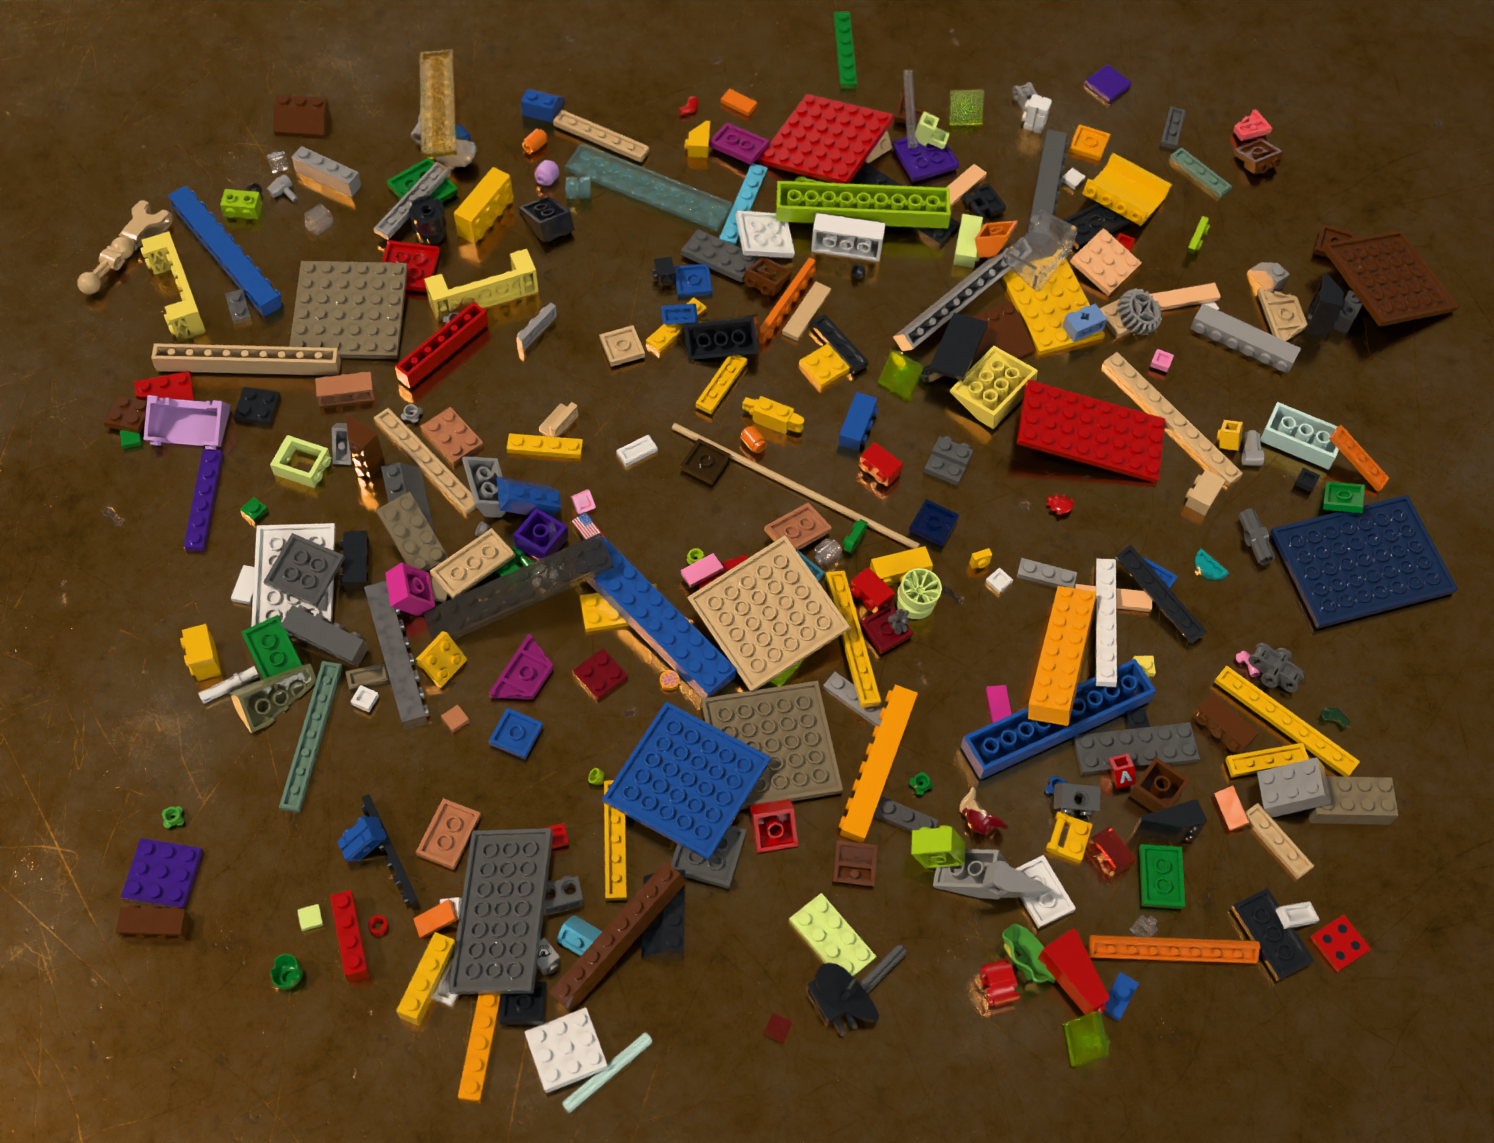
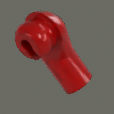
[679,96,699,116]

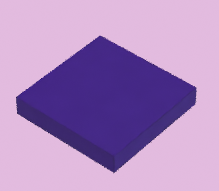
[1085,64,1132,102]

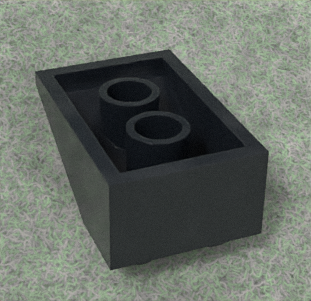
[518,196,575,242]
[1132,799,1207,842]

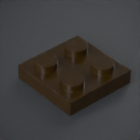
[680,439,731,485]

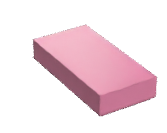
[681,553,723,588]

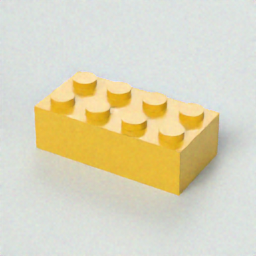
[454,167,513,244]

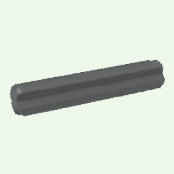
[859,945,907,994]

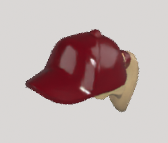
[959,787,1008,836]

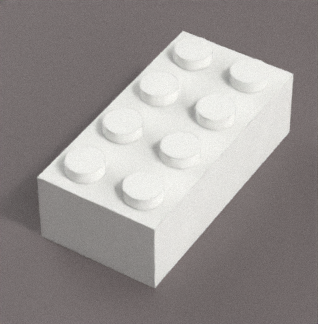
[811,213,885,262]

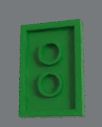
[241,615,302,679]
[1139,844,1185,909]

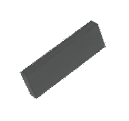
[1160,106,1186,150]

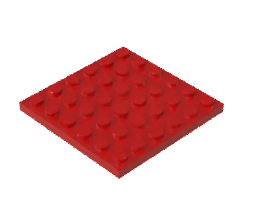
[758,94,895,184]

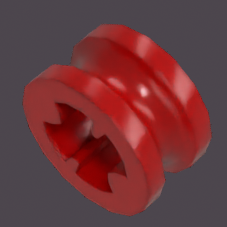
[368,915,388,936]

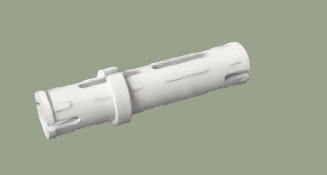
[198,666,259,704]

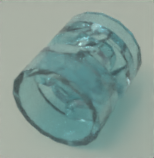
[566,176,591,199]

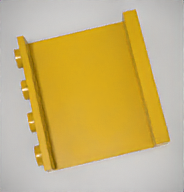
[1082,153,1172,226]

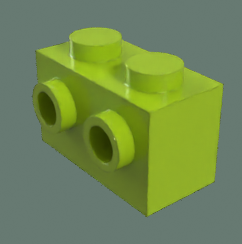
[220,189,263,219]

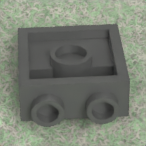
[924,436,973,486]

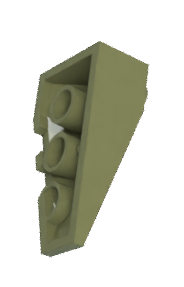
[230,663,316,733]

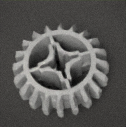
[1116,288,1163,335]

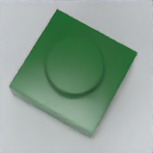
[240,497,268,523]

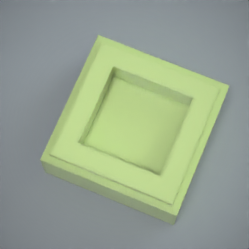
[297,904,324,931]

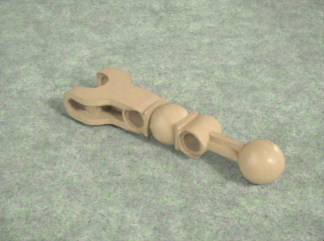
[77,200,173,294]

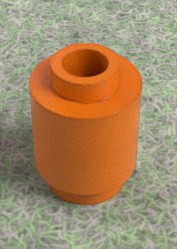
[522,129,547,154]
[741,426,767,453]

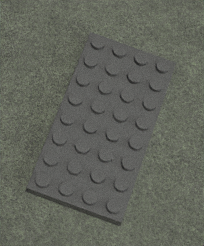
[448,828,554,994]

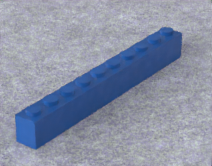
[168,186,282,317]

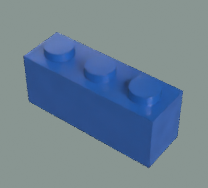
[838,392,879,451]

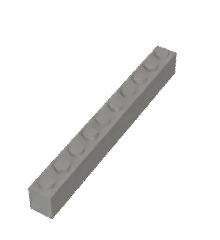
[893,237,1032,352]

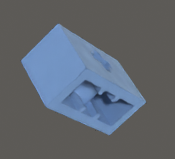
[1062,303,1107,342]

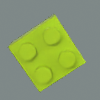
[911,825,966,869]

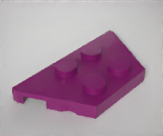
[489,634,554,700]

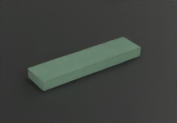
[1169,147,1232,198]

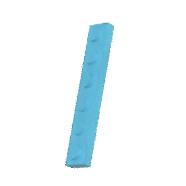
[719,164,768,246]

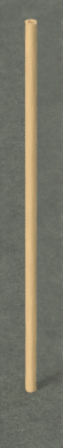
[672,423,920,549]

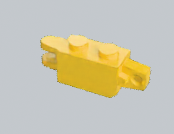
[742,396,804,435]

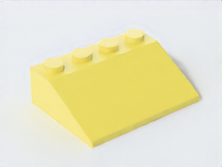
[950,346,1038,429]

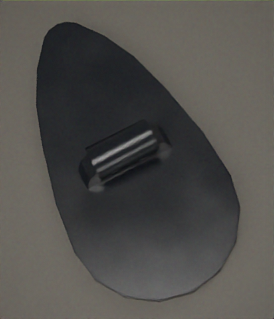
[815,963,879,1022]

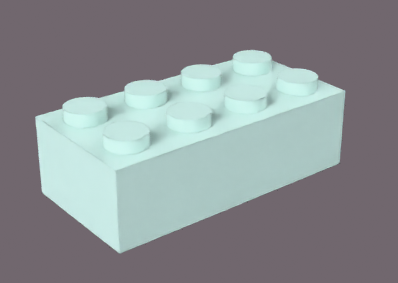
[1260,402,1339,470]

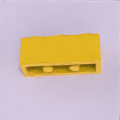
[870,546,933,586]

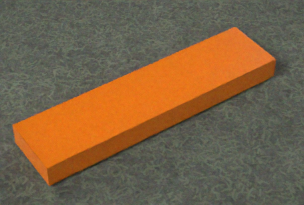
[1329,425,1389,491]

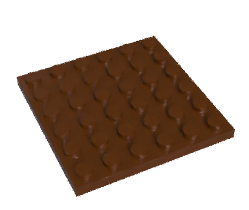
[1322,230,1459,327]

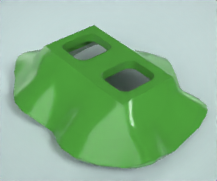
[1002,924,1056,983]

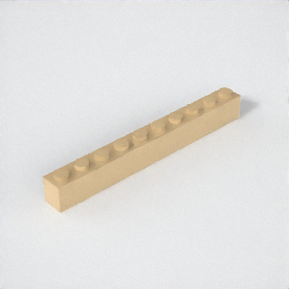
[151,343,341,376]

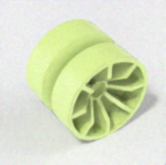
[895,568,942,619]

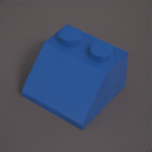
[521,89,565,123]

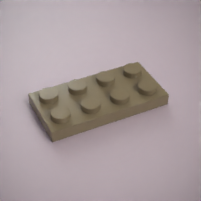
[375,491,448,571]

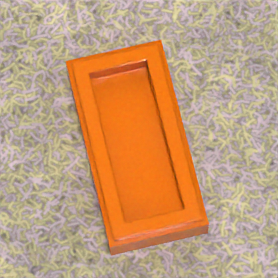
[721,89,757,117]
[1214,786,1250,831]
[413,899,458,939]

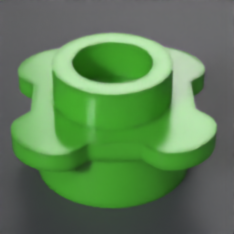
[162,806,184,828]

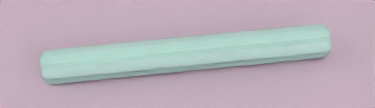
[562,1033,652,1112]

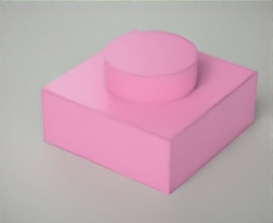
[1150,349,1174,372]
[571,489,596,515]

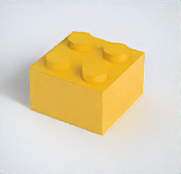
[180,624,222,682]

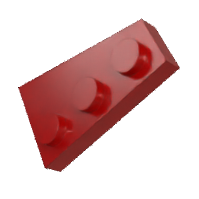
[134,371,195,401]

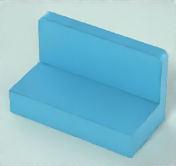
[556,915,602,956]

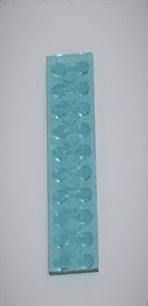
[565,143,732,231]

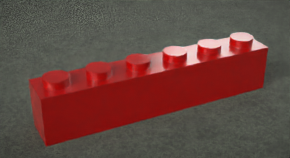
[395,302,488,389]

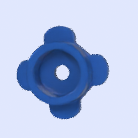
[1045,776,1068,794]

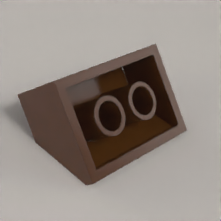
[274,94,330,137]
[346,415,385,479]

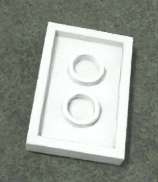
[1016,855,1076,929]

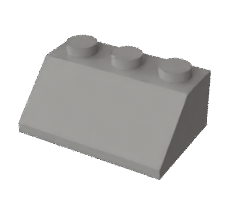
[462,456,505,518]

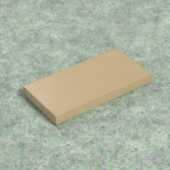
[430,528,516,600]

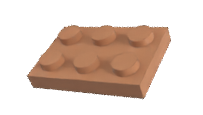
[420,407,484,466]
[764,503,832,551]
[416,798,481,870]

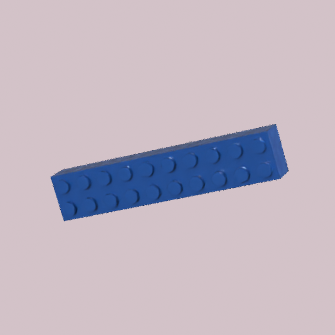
[574,536,737,698]
[961,659,1156,780]

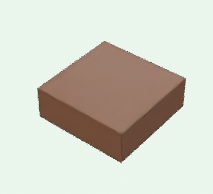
[441,705,470,733]

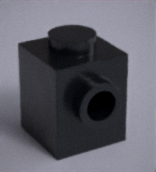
[652,257,676,286]

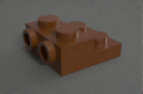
[1234,138,1283,174]
[743,256,792,296]

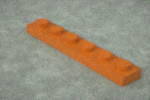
[760,257,816,344]

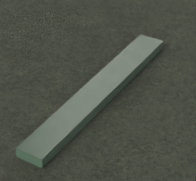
[279,661,342,813]

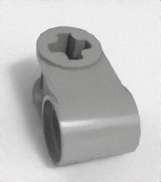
[1013,82,1038,112]

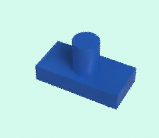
[661,303,698,324]
[1104,972,1139,1021]

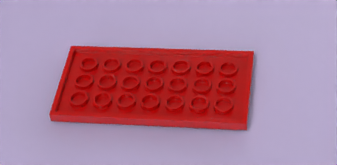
[1016,380,1165,483]

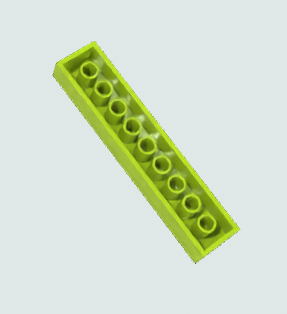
[776,181,951,228]

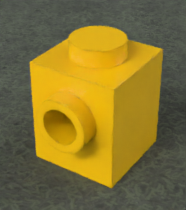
[1217,420,1243,451]

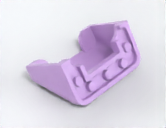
[143,395,230,450]

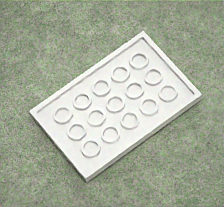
[251,523,336,636]

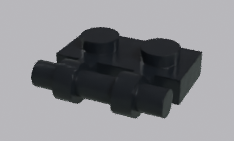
[963,183,1006,221]

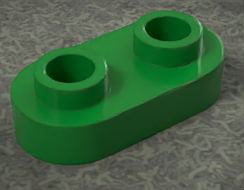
[842,519,868,553]

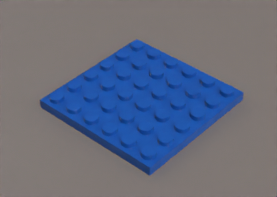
[602,702,771,861]

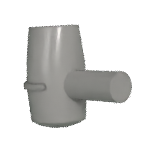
[267,174,298,202]

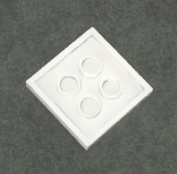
[735,211,795,258]
[525,1008,608,1093]

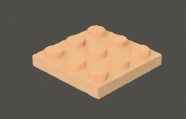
[1070,228,1141,296]

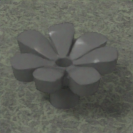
[888,609,909,634]

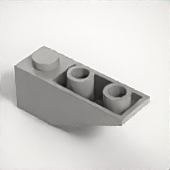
[981,860,1051,897]

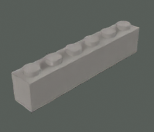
[1190,304,1301,373]

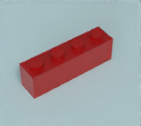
[330,890,370,983]

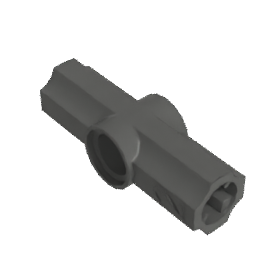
[1238,508,1275,565]

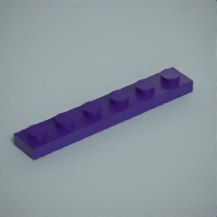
[184,449,223,551]

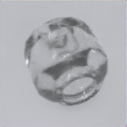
[814,538,843,567]

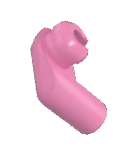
[1236,651,1260,677]

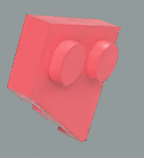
[1234,109,1272,141]

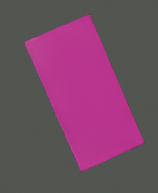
[986,685,1012,723]

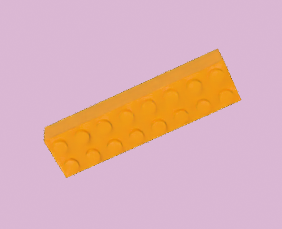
[1028,586,1096,726]

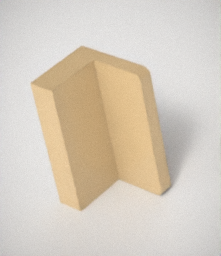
[539,402,578,437]

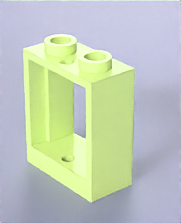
[270,435,331,488]

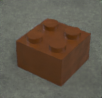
[1129,757,1190,812]

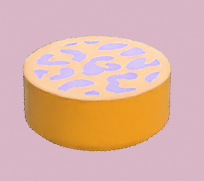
[660,670,680,691]

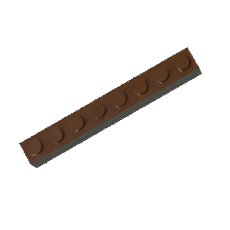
[549,861,687,1013]

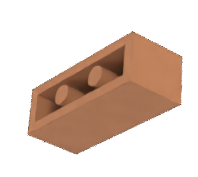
[315,372,375,407]

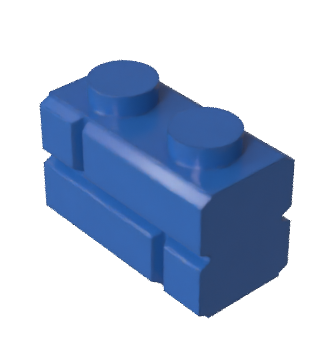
[337,816,387,861]

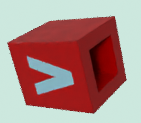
[1109,753,1136,789]

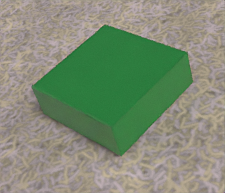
[120,430,142,449]

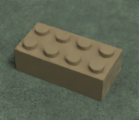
[1308,776,1399,825]

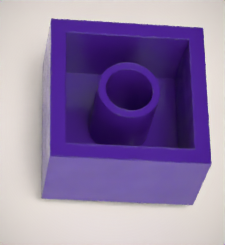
[513,508,569,565]

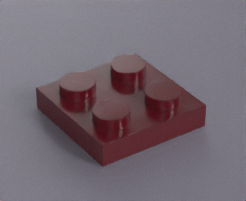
[859,603,913,654]
[572,648,628,701]

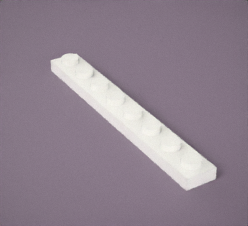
[1096,558,1117,687]

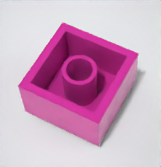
[385,563,435,616]

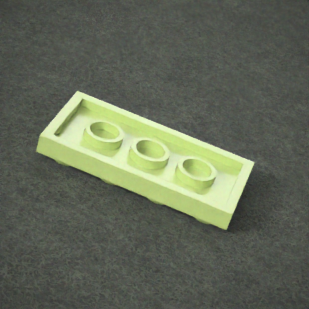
[789,893,876,977]

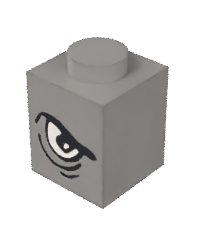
[537,937,561,976]

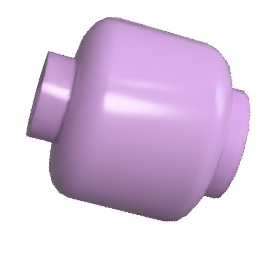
[534,160,559,186]

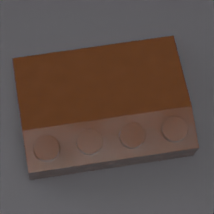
[969,301,1035,370]

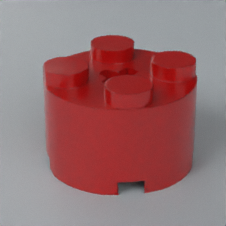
[980,958,1020,1007]

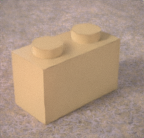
[1185,470,1225,516]

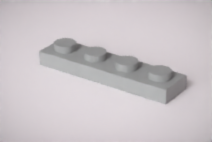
[823,672,885,726]

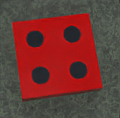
[1310,914,1371,972]

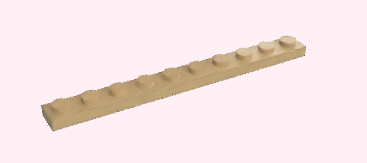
[1103,352,1243,486]

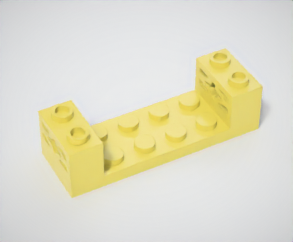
[140,232,206,342]
[425,249,538,322]

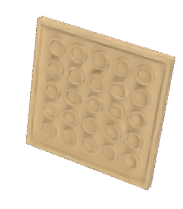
[687,535,850,692]

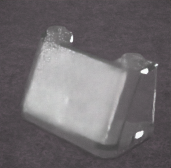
[1003,209,1077,292]

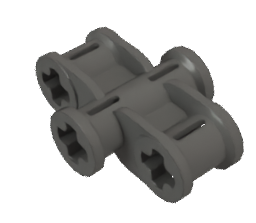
[1248,643,1305,692]

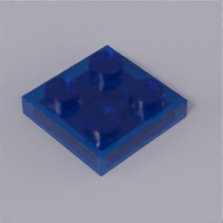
[909,499,959,547]

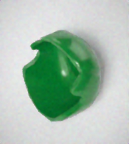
[270,954,303,989]

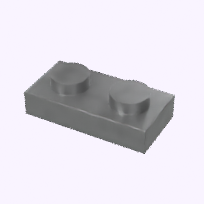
[225,289,252,325]

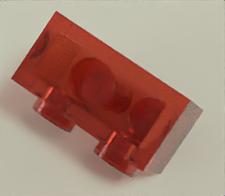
[1087,826,1136,878]

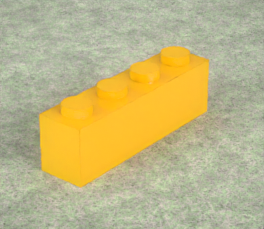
[397,932,455,1026]

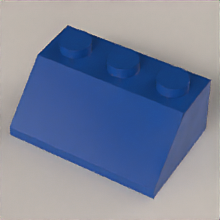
[496,476,561,517]

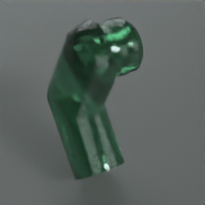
[1321,708,1351,728]

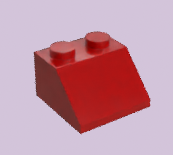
[749,799,798,853]

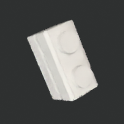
[1022,94,1052,134]

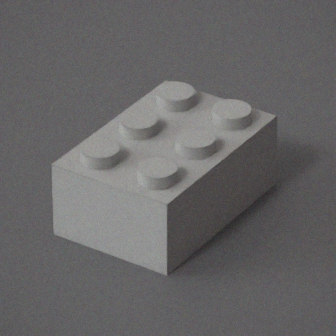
[1257,757,1332,818]

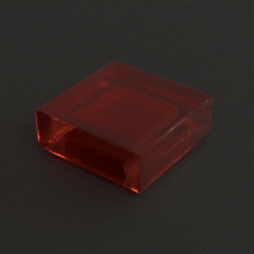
[764,1013,793,1043]

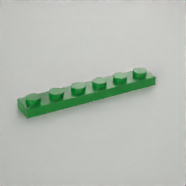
[834,12,857,89]

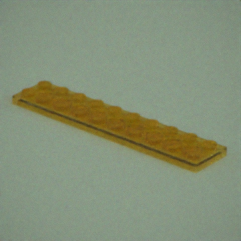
[420,49,457,158]

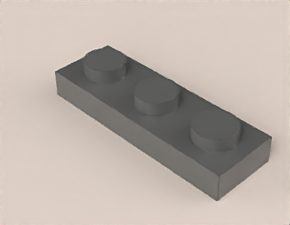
[874,796,939,833]

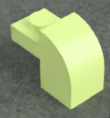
[915,111,950,149]

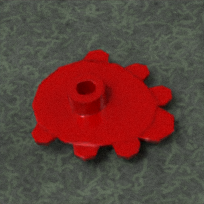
[1046,494,1074,515]

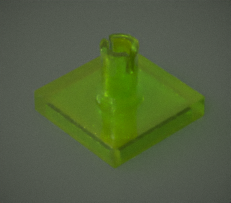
[949,90,984,125]
[878,350,925,399]
[1064,1011,1110,1067]

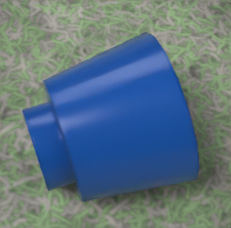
[449,124,472,142]

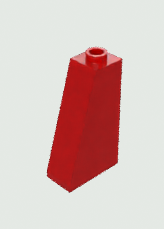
[1038,928,1110,1018]

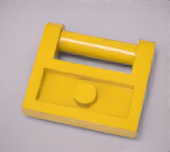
[1046,812,1093,863]

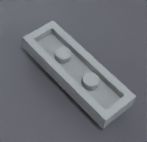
[516,302,557,351]
[1017,558,1077,588]

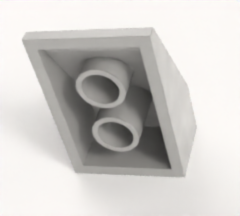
[933,849,1006,899]

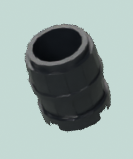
[409,196,446,245]

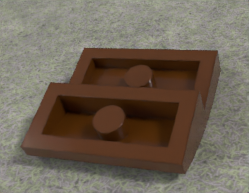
[833,840,878,887]

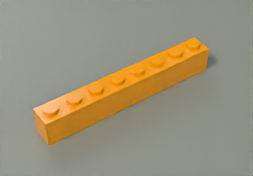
[838,685,918,843]

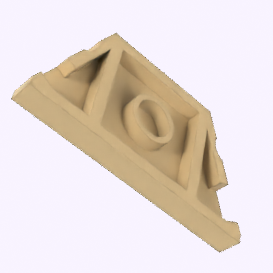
[1257,288,1308,341]

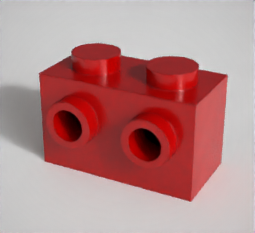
[859,442,903,487]
[850,567,895,613]

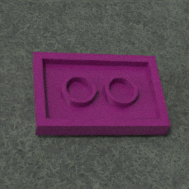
[709,123,769,165]

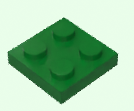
[1323,481,1365,513]

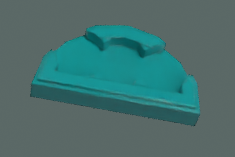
[1195,548,1230,580]

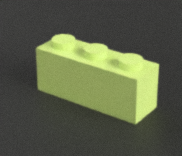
[953,214,984,268]

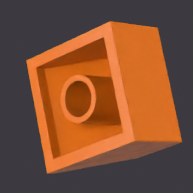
[975,221,1018,259]

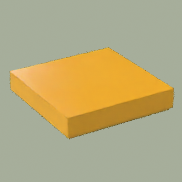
[1068,124,1110,161]

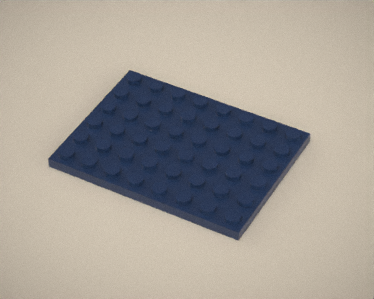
[1270,495,1458,628]

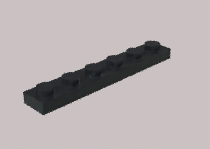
[1115,544,1207,645]
[361,794,420,910]

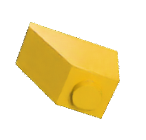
[685,121,710,158]

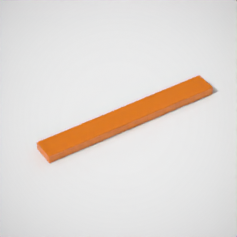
[1088,935,1260,963]

